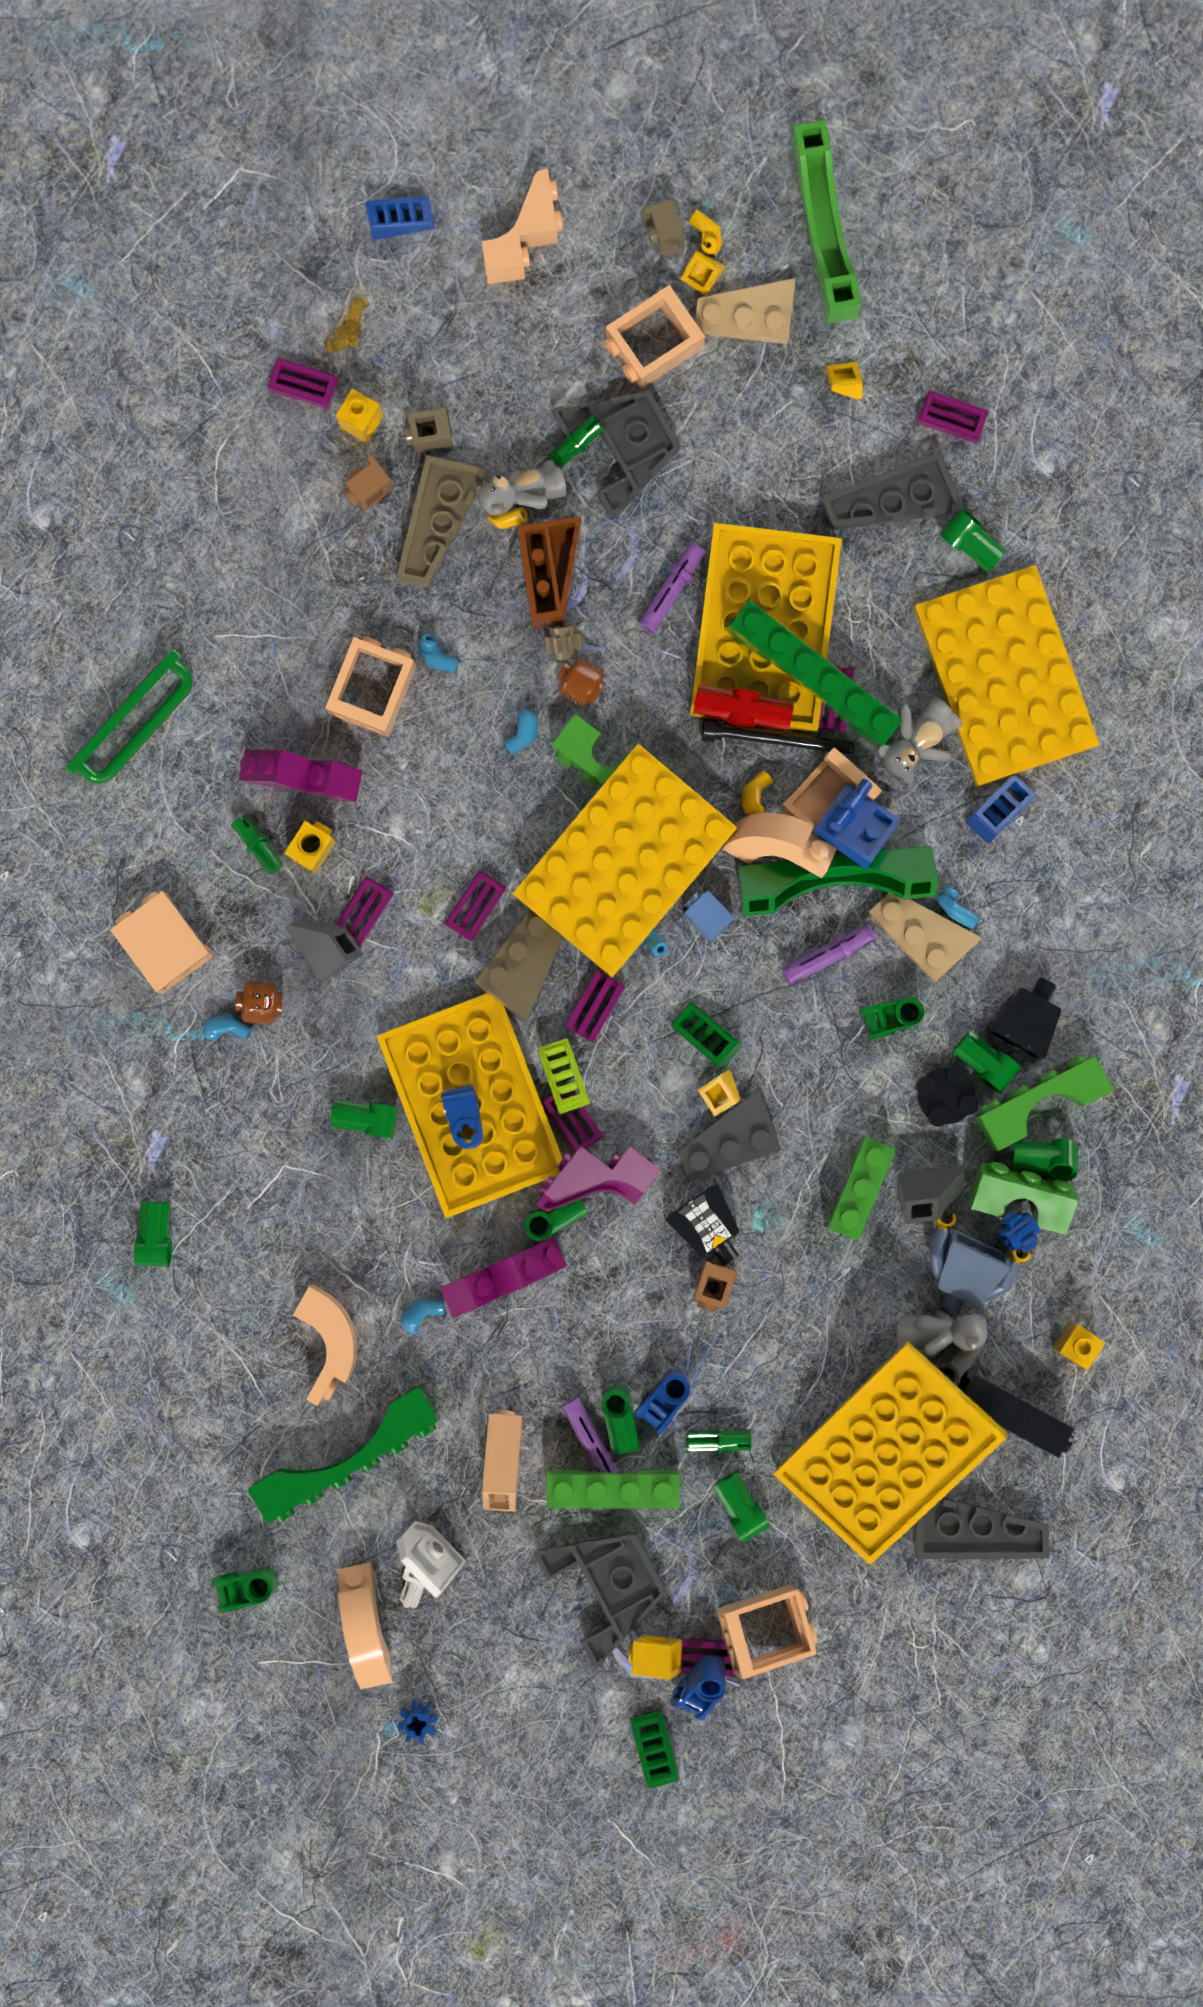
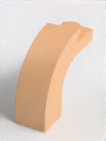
[293,1285,357,1406]
[338,1562,393,1689]

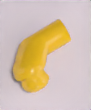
[689,209,722,255]
[486,507,528,529]
[741,770,774,816]

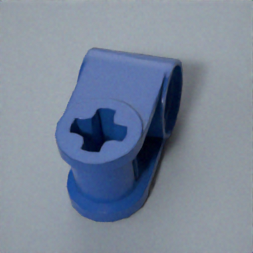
[441,1084,483,1150]
[634,1370,690,1435]
[671,1655,726,1721]

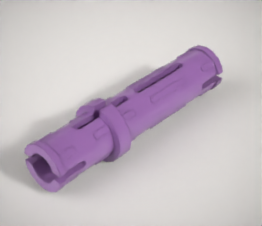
[638,542,706,634]
[781,923,877,986]
[560,1396,619,1473]

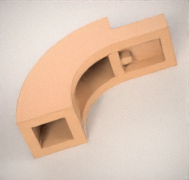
[722,813,836,878]

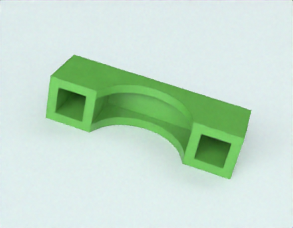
[974,1054,1114,1151]
[547,1469,680,1508]

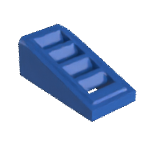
[365,196,435,241]
[966,774,1037,843]

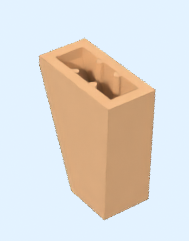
[482,1410,522,1512]

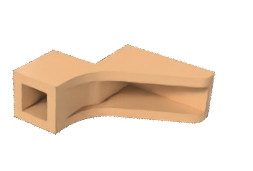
[482,169,563,284]

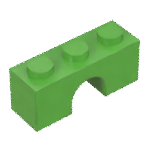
[552,714,629,787]
[824,1137,896,1241]
[969,1162,1079,1235]

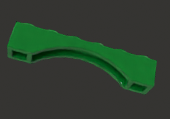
[724,600,903,748]
[738,846,938,917]
[247,1384,441,1524]

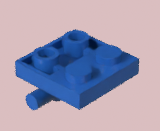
[813,779,901,869]

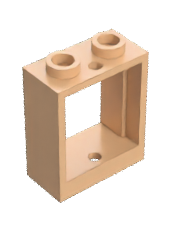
[604,285,705,389]
[325,636,416,737]
[716,1585,817,1679]

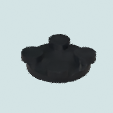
[916,1065,979,1127]

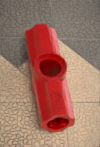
[693,685,794,731]

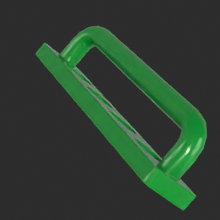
[65,648,193,784]

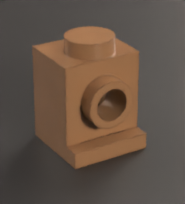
[341,455,394,512]
[692,1259,737,1312]

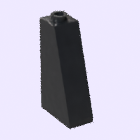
[958,1370,1074,1458]

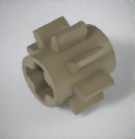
[544,623,583,660]

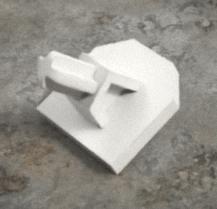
[396,1521,466,1608]

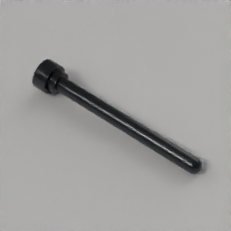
[701,716,855,754]

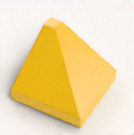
[680,250,726,296]
[826,362,863,399]
[697,1069,741,1117]

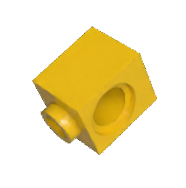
[336,388,383,444]
[284,821,336,874]
[1052,1321,1105,1371]
[629,1635,682,1680]

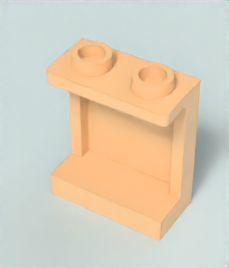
[780,747,883,840]
[110,891,214,994]

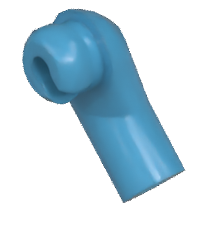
[418,633,459,674]
[503,708,539,756]
[937,886,979,929]
[644,929,668,957]
[203,1013,254,1040]
[401,1298,445,1334]

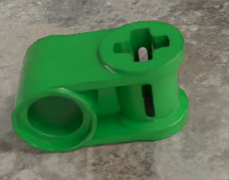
[859,997,925,1041]
[211,1567,279,1613]

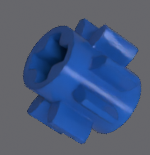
[998,1211,1040,1253]
[397,1699,439,1744]

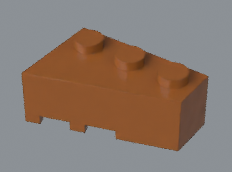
[517,517,582,630]

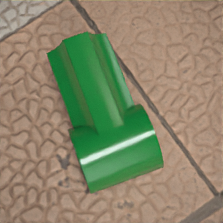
[939,508,1007,572]
[952,1030,1021,1094]
[330,1099,398,1139]
[1012,1138,1079,1182]
[524,1199,588,1241]
[134,1202,172,1267]
[601,1384,640,1454]
[712,1471,771,1543]

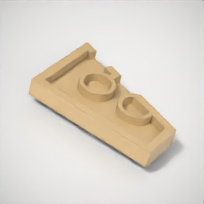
[695,278,796,344]
[868,893,982,983]

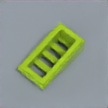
[538,1039,590,1114]

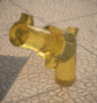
[324,297,370,354]

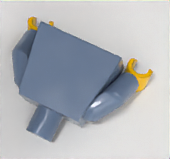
[929,1213,1031,1313]

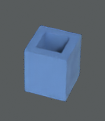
[683,890,735,943]

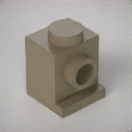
[642,199,685,256]
[404,407,453,453]

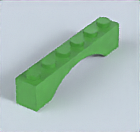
[791,120,862,324]

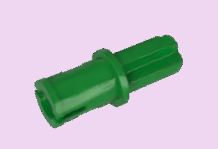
[547,414,606,469]
[231,814,283,874]
[685,1428,751,1454]

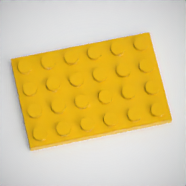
[690,523,842,732]
[913,565,1100,787]
[512,744,738,978]
[376,993,563,1219]
[773,1341,1007,1565]

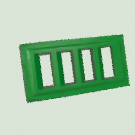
[670,1002,742,1070]
[629,1709,680,1789]

